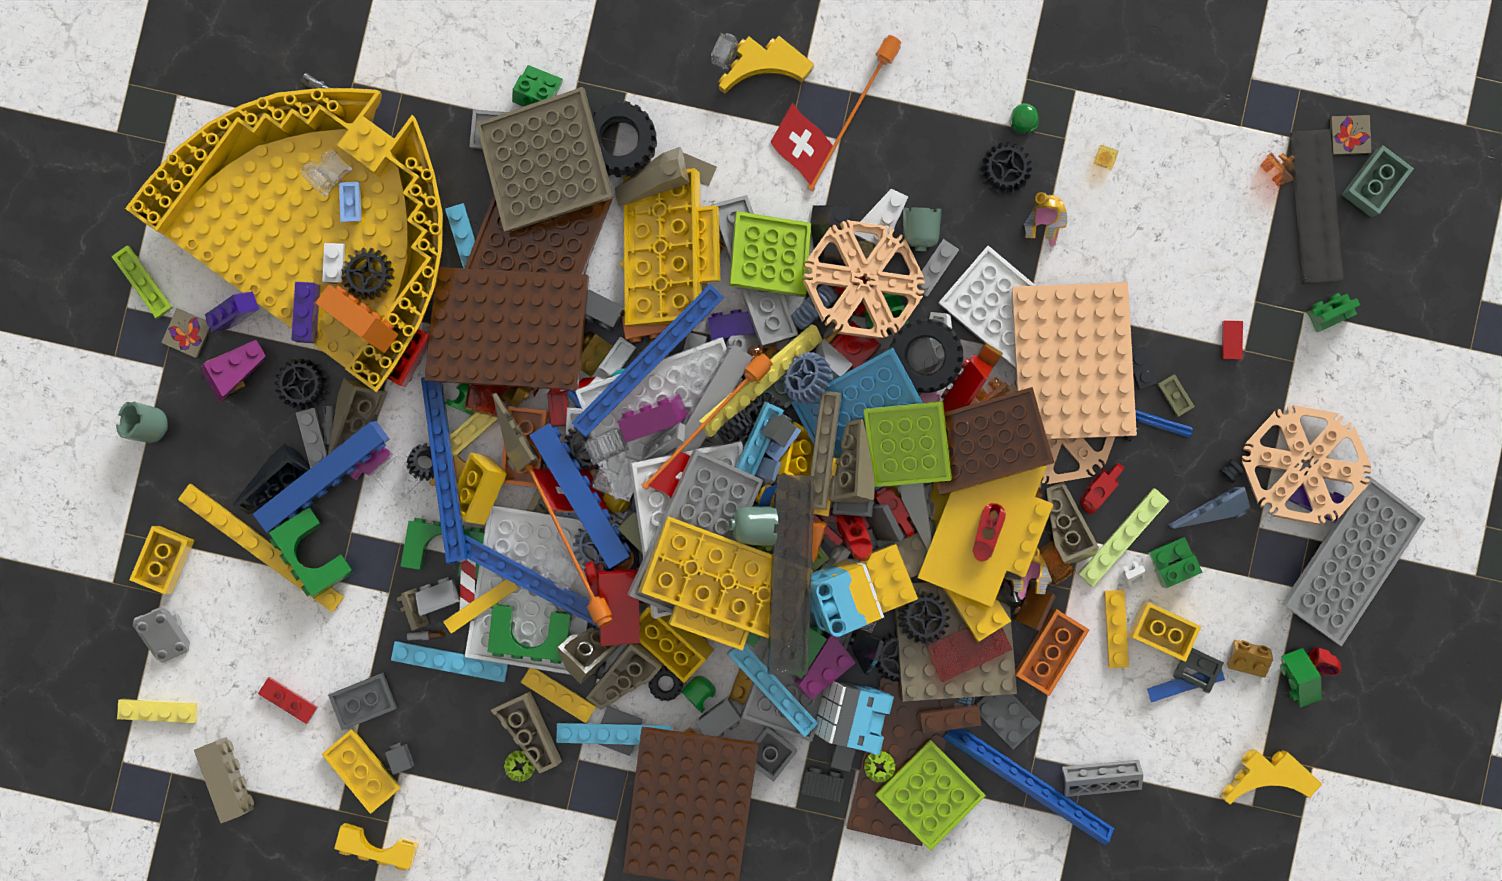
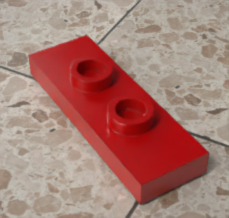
[258,677,318,724]

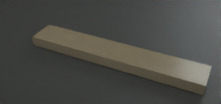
[806,391,842,510]

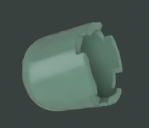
[903,207,942,251]
[116,401,168,443]
[729,506,778,546]

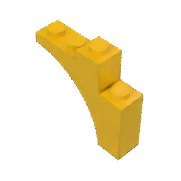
[719,36,814,94]
[1220,748,1322,804]

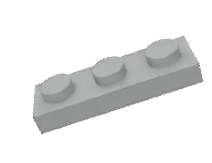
[917,239,959,298]
[296,408,328,468]
[641,422,686,461]

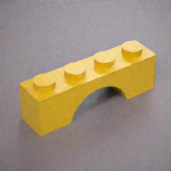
[334,823,419,871]

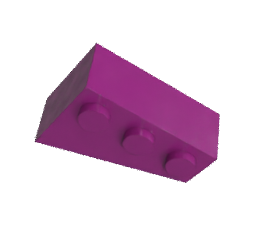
[201,340,265,403]
[617,393,688,443]
[794,631,856,700]

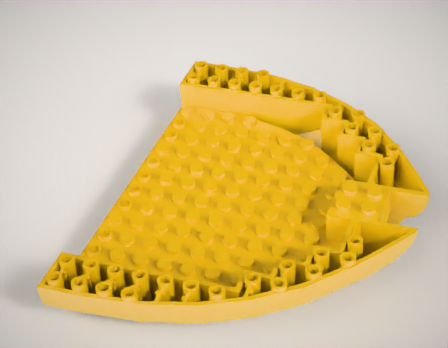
[125,88,443,392]

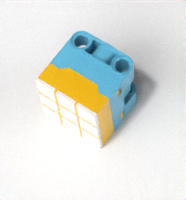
[803,558,884,637]

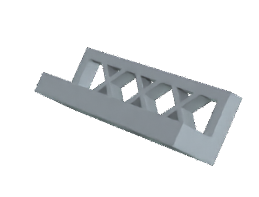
[1062,760,1143,797]

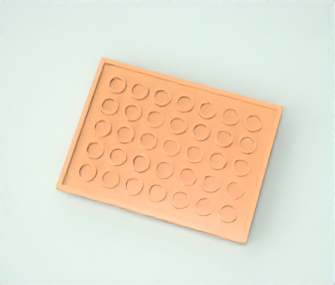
[1012,282,1137,439]

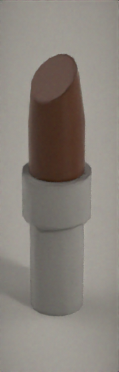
[407,631,445,640]

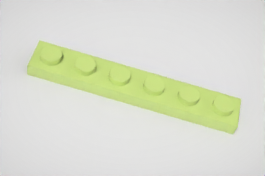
[1078,488,1169,587]

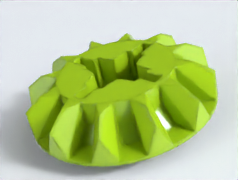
[504,750,535,782]
[864,751,895,783]

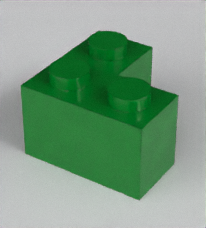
[1280,648,1322,708]

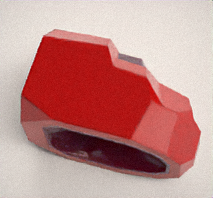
[1308,647,1341,676]

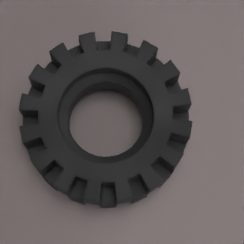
[716,410,753,445]
[406,443,434,481]
[648,666,683,701]

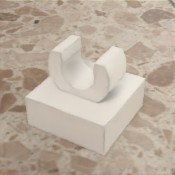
[1124,562,1146,588]

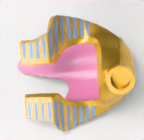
[1023,192,1067,247]
[1004,548,1052,599]

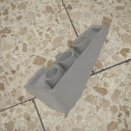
[898,482,936,550]

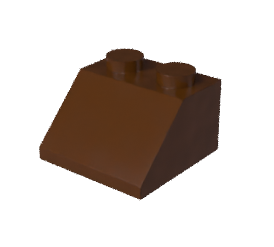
[1012,584,1056,631]

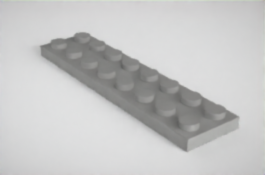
[711,195,798,347]

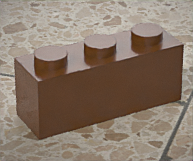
[918,704,981,733]

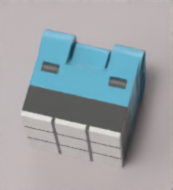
[813,680,894,755]

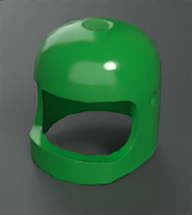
[1010,103,1039,134]
[445,384,482,416]
[681,675,716,713]

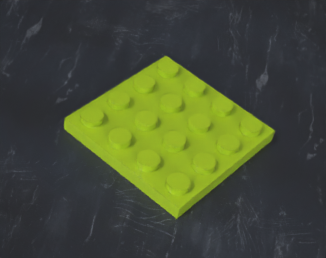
[729,211,811,297]
[864,401,952,487]
[875,739,986,851]

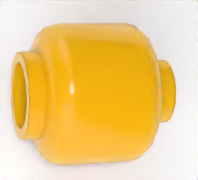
[603,485,631,513]

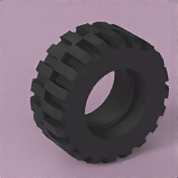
[592,100,657,178]
[889,318,964,393]

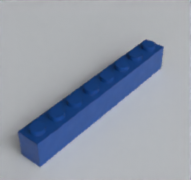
[253,421,390,533]
[529,423,632,570]

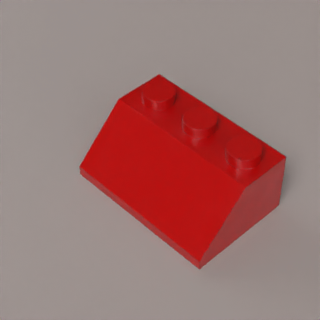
[387,329,430,388]
[940,354,993,412]

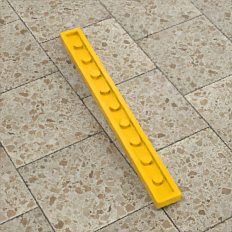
[178,484,345,612]

